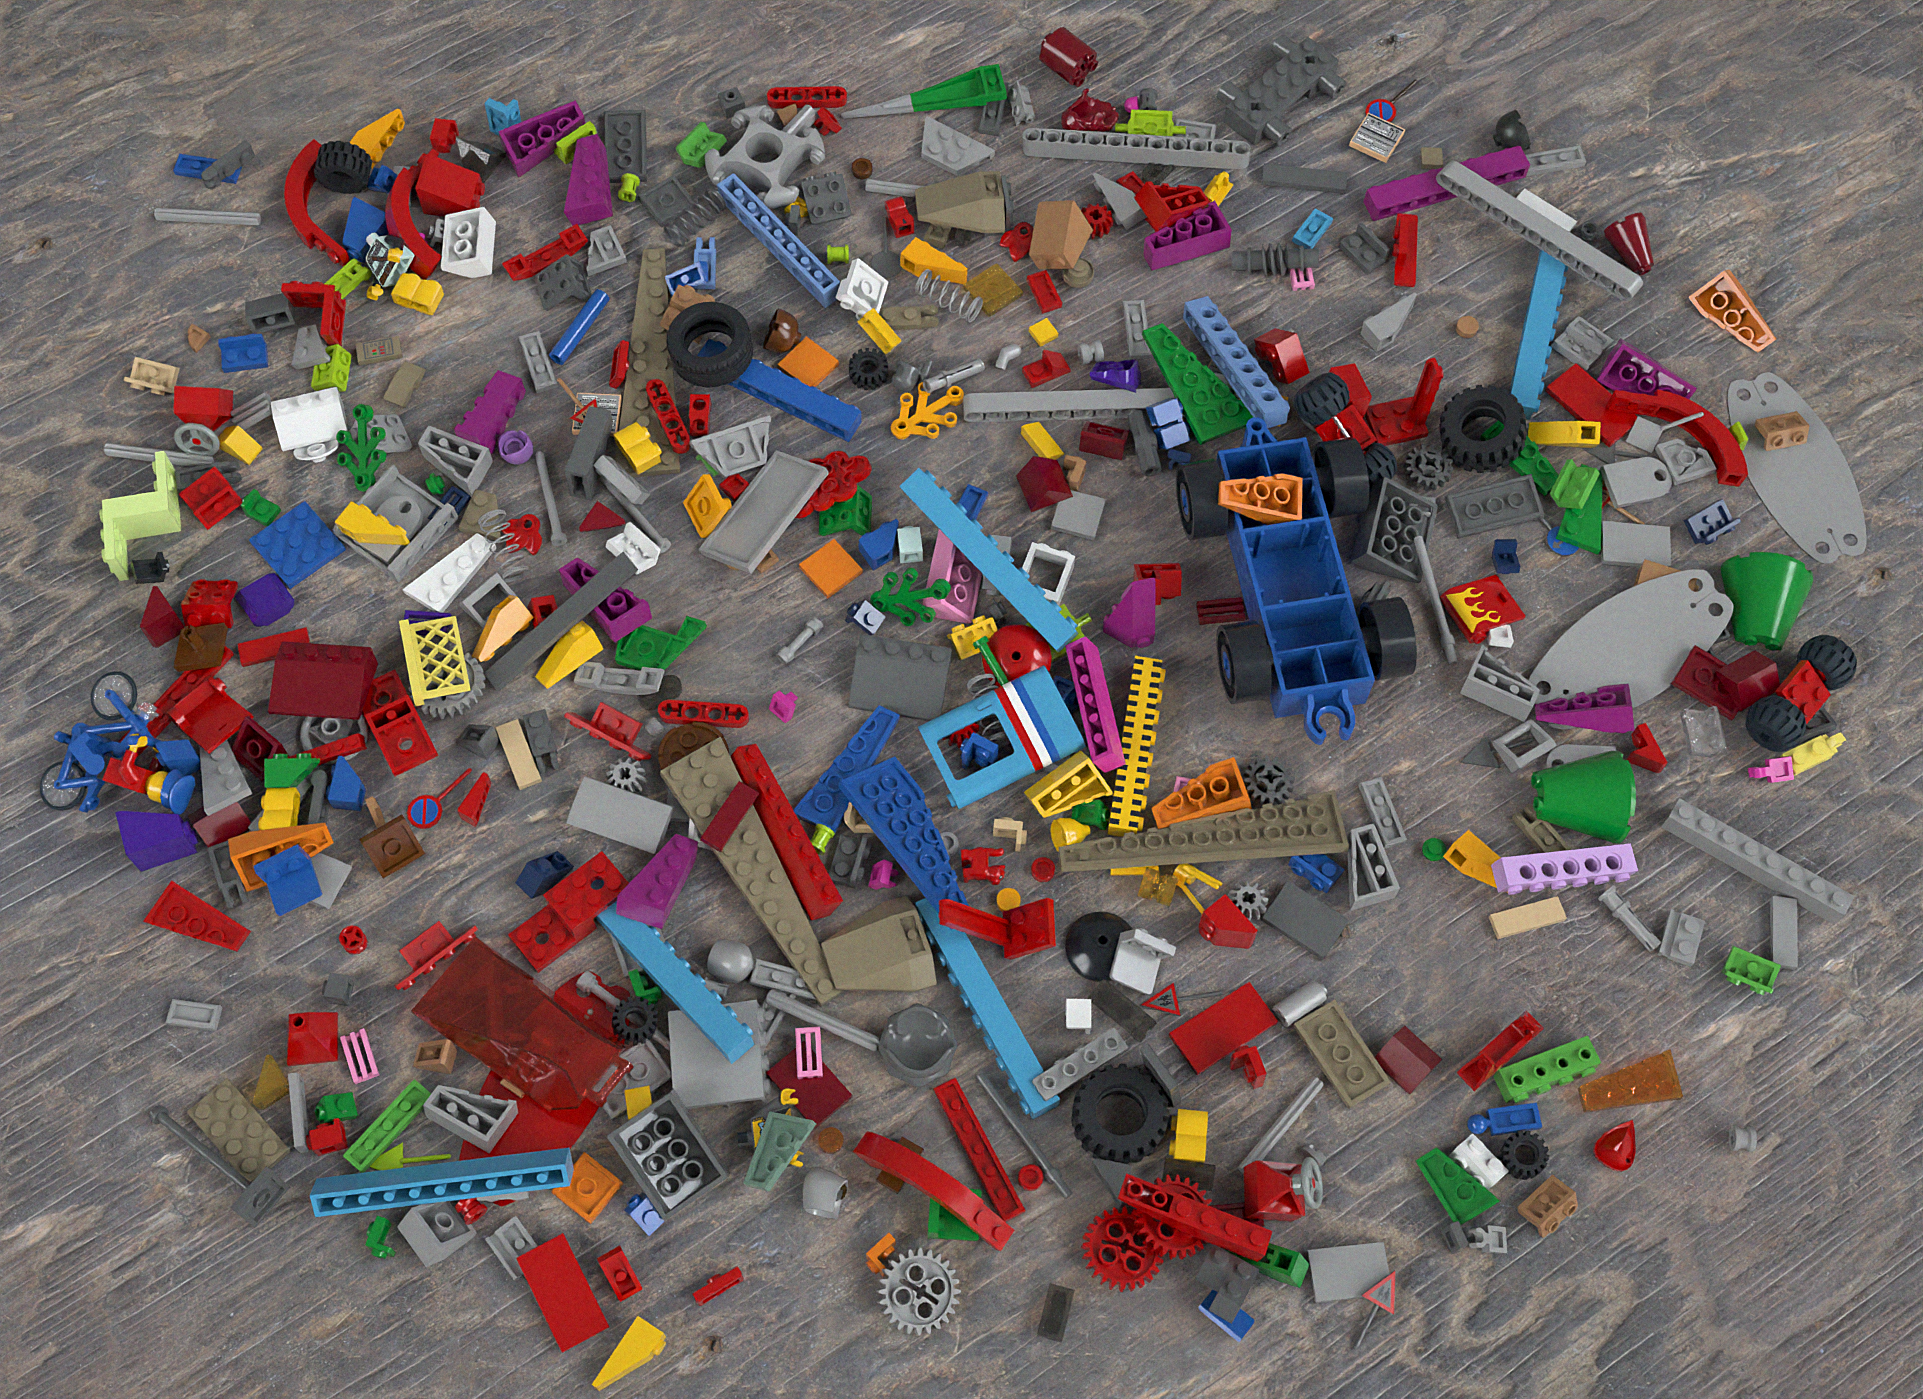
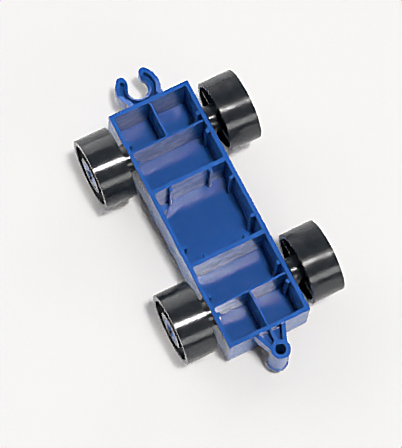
[1176,417,1417,745]

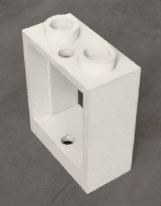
[1022,542,1075,605]

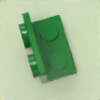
[819,485,872,536]
[928,1189,982,1241]

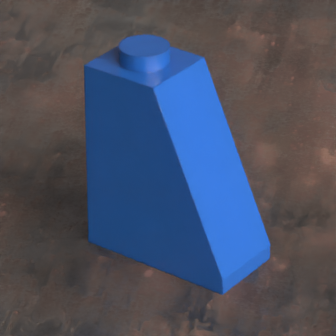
[342,197,389,264]

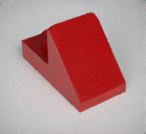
[1022,350,1071,388]
[1626,723,1668,773]
[597,1245,643,1302]

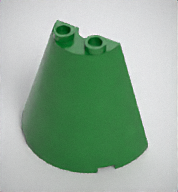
[1720,552,1813,651]
[1531,750,1636,844]

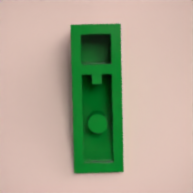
[1224,1243,1309,1288]

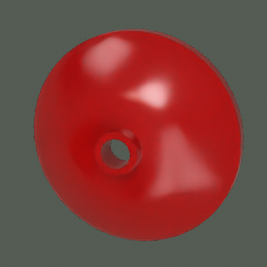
[982,624,1052,687]

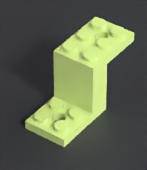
[99,451,181,581]

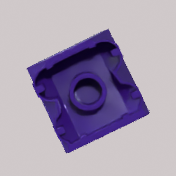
[1090,359,1141,393]
[235,573,294,627]

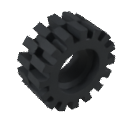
[849,348,888,390]
[612,996,658,1046]
[1499,1130,1549,1180]

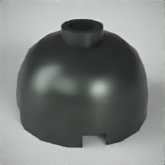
[1493,110,1531,151]

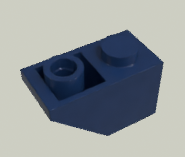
[516,851,574,899]

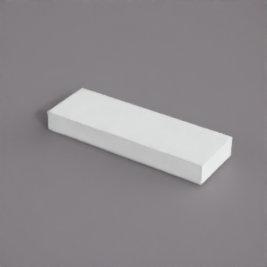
[1516,188,1577,232]

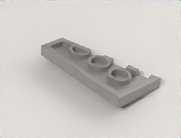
[199,740,253,816]

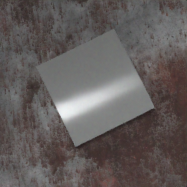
[1551,316,1614,371]
[309,853,352,910]

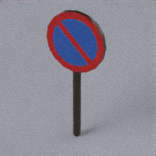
[1365,79,1418,123]

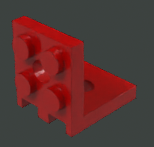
[281,281,346,347]

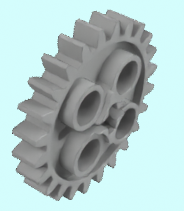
[408,649,485,719]
[876,1248,961,1335]

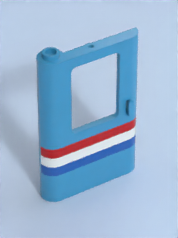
[918,665,1086,809]

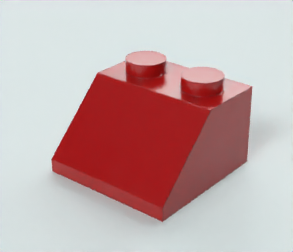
[1198,894,1258,949]

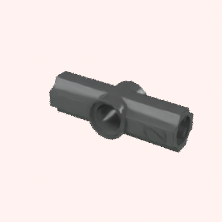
[1128,410,1161,477]

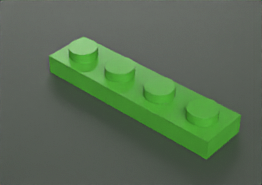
[343,1079,431,1173]

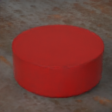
[1031,857,1055,882]
[1018,1164,1043,1191]

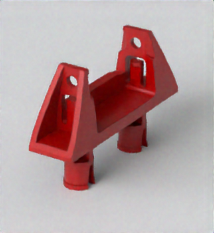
[1457,1010,1544,1092]

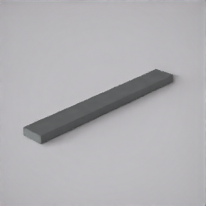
[484,552,638,691]

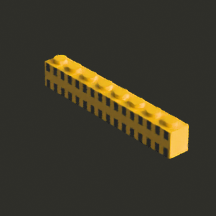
[1107,656,1166,837]

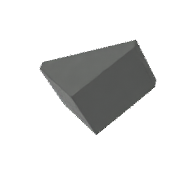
[456,724,500,760]
[1091,1158,1132,1208]

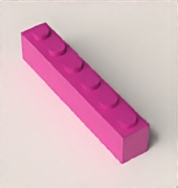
[1065,636,1126,773]

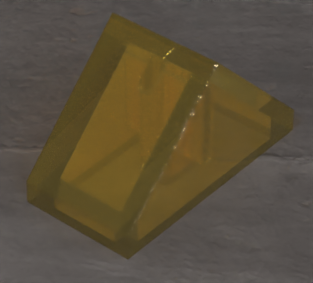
[252,1054,290,1110]

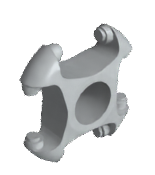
[705,105,825,209]

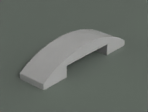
[574,662,665,695]

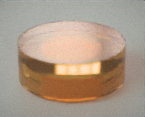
[818,1127,844,1154]

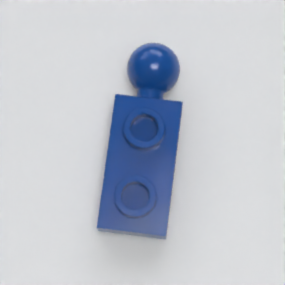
[1467,1103,1542,1136]

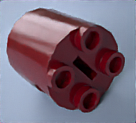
[1039,27,1098,87]

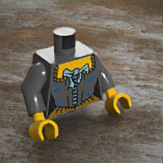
[737,1088,804,1167]

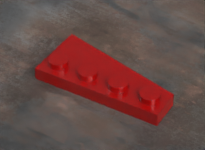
[143,880,251,952]

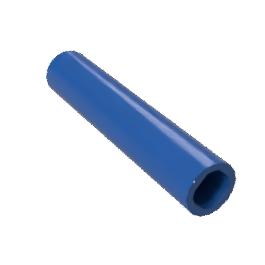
[549,289,610,365]

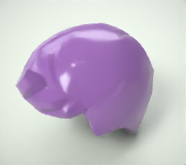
[498,430,533,465]

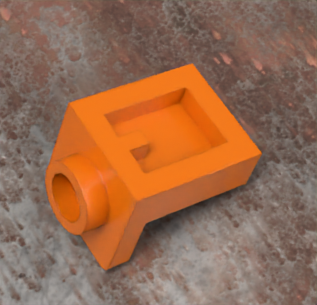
[866,1233,896,1277]

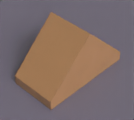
[413,1039,457,1074]

